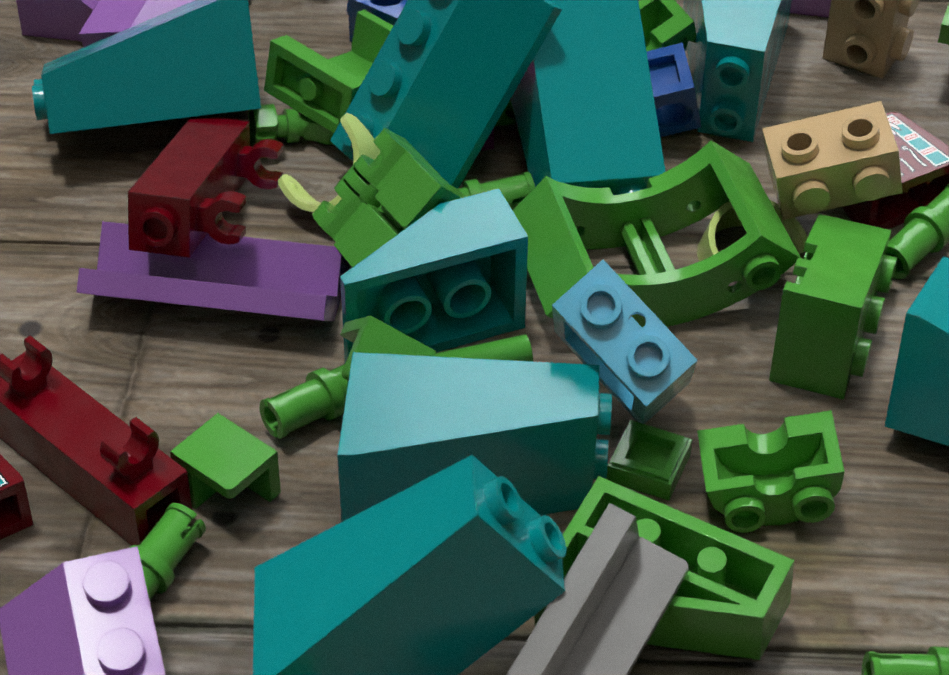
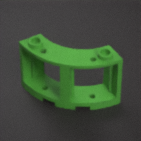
[512,140,801,328]

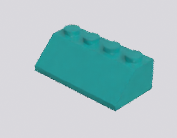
[330,0,562,189]

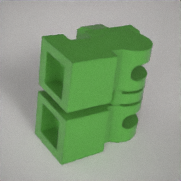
[312,128,466,267]

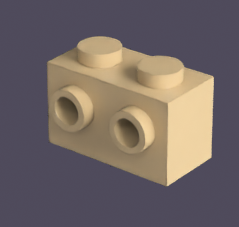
[822,0,920,79]
[762,101,902,220]

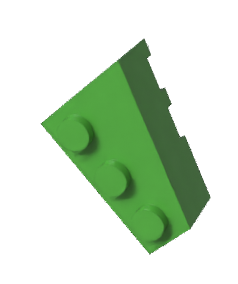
[769,214,897,400]
[534,476,794,660]

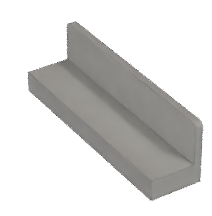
[507,503,689,675]

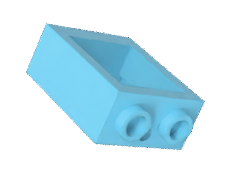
[552,259,698,424]

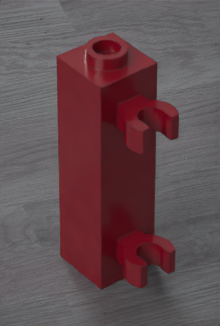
[128,116,283,258]
[0,336,192,546]

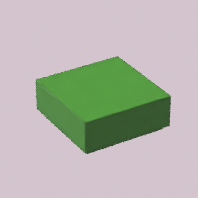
[607,420,693,501]

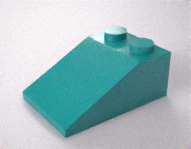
[340,188,528,363]

